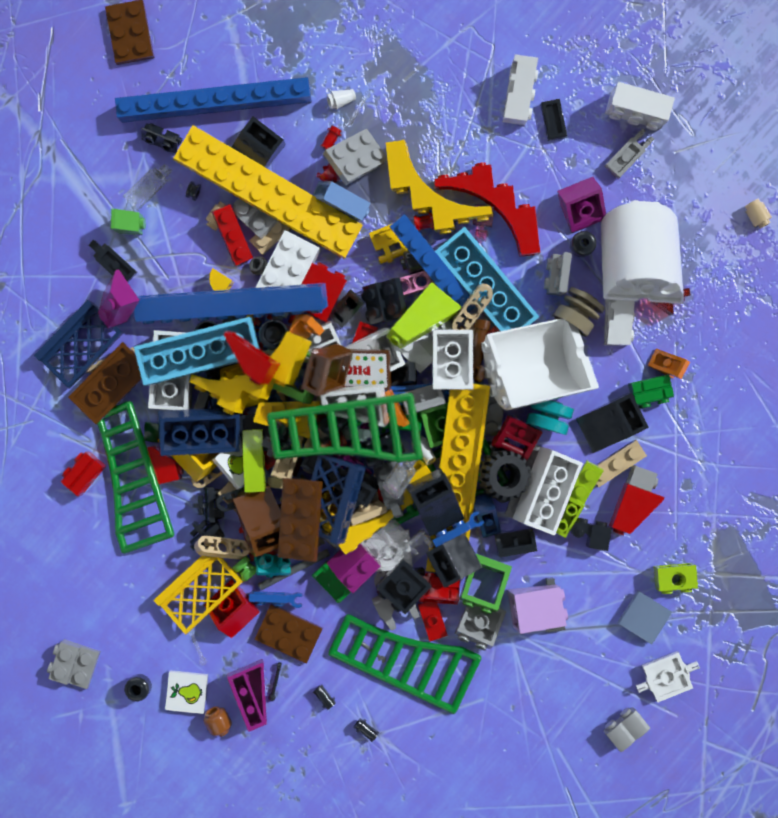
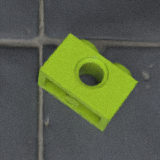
[653,563,698,594]

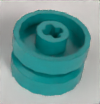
[525,400,574,435]

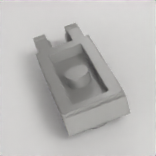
[604,128,654,179]

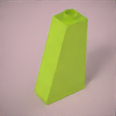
[386,282,461,349]

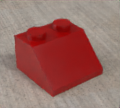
[204,579,260,639]

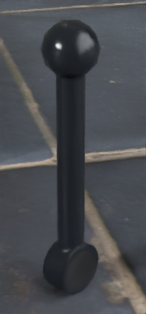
[268,662,282,701]

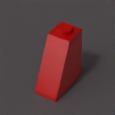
[609,483,665,536]

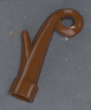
[473,319,490,383]

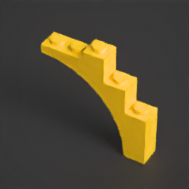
[386,140,493,235]
[189,331,312,415]

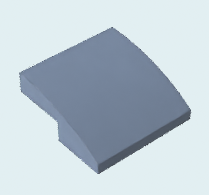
[617,590,672,644]

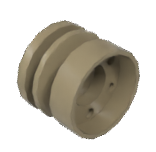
[553,287,605,337]

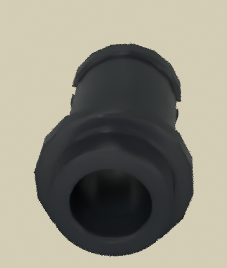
[313,684,336,710]
[354,718,379,742]

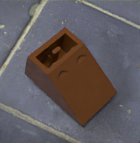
[232,485,281,557]

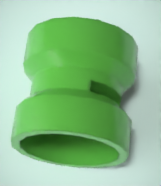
[232,556,256,583]

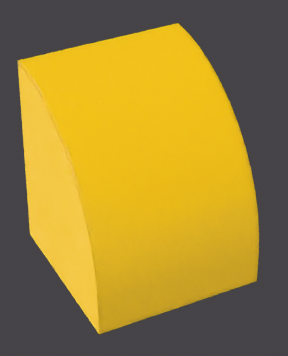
[210,268,235,290]

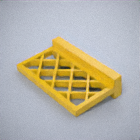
[154,556,243,635]

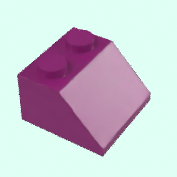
[557,177,606,233]
[98,270,140,328]
[327,543,381,593]

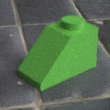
[111,209,146,235]

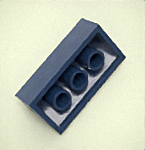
[158,408,240,456]

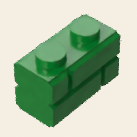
[628,374,674,409]

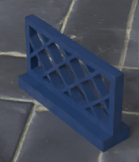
[34,300,123,389]
[311,455,366,545]

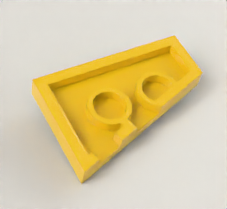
[253,401,321,439]

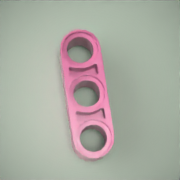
[400,271,435,296]

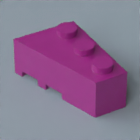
[227,659,267,732]

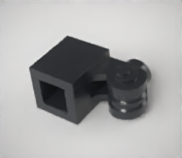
[570,517,612,551]

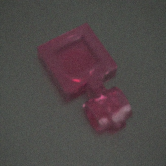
[473,205,495,243]

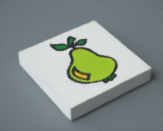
[212,438,244,489]
[165,670,208,714]

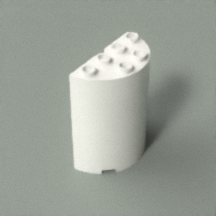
[601,200,684,304]
[482,318,599,410]

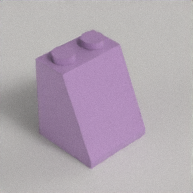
[507,585,568,634]

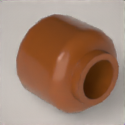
[203,706,232,737]

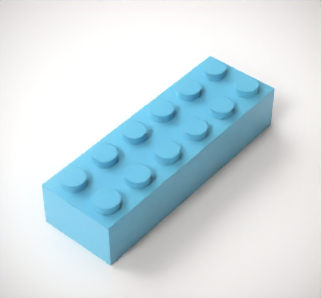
[435,227,539,332]
[134,317,260,386]

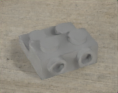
[232,199,279,239]
[544,252,572,296]
[454,596,506,651]
[47,639,101,689]

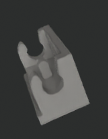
[402,384,445,415]

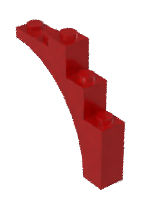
[434,162,540,257]

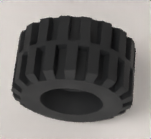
[477,450,531,500]

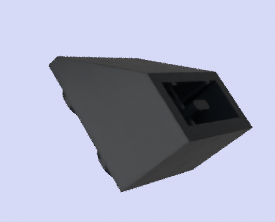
[426,533,482,588]

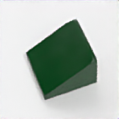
[144,422,159,443]

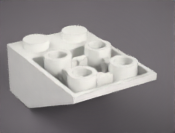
[345,328,405,371]

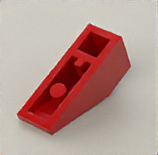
[224,331,281,386]

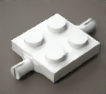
[636,651,700,703]

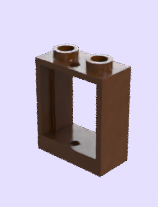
[302,344,354,396]

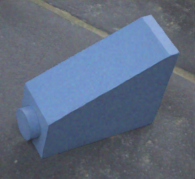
[313,181,371,221]

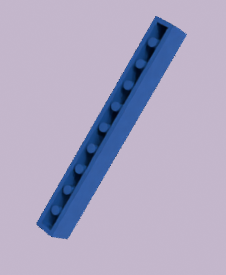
[115,77,312,123]
[134,283,328,324]

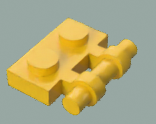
[369,224,407,264]

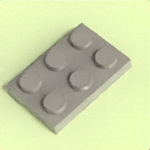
[323,129,388,186]

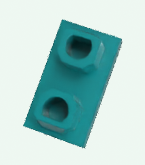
[254,554,291,578]

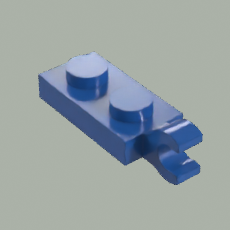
[432,511,484,547]
[249,591,303,608]

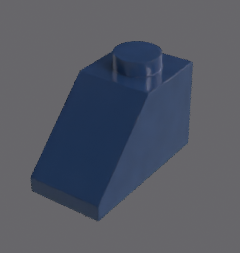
[474,493,501,538]

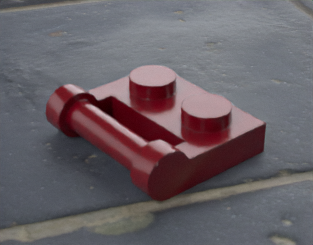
[492,415,543,460]

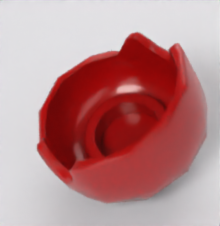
[317,163,341,183]

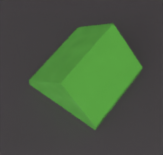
[420,402,448,448]

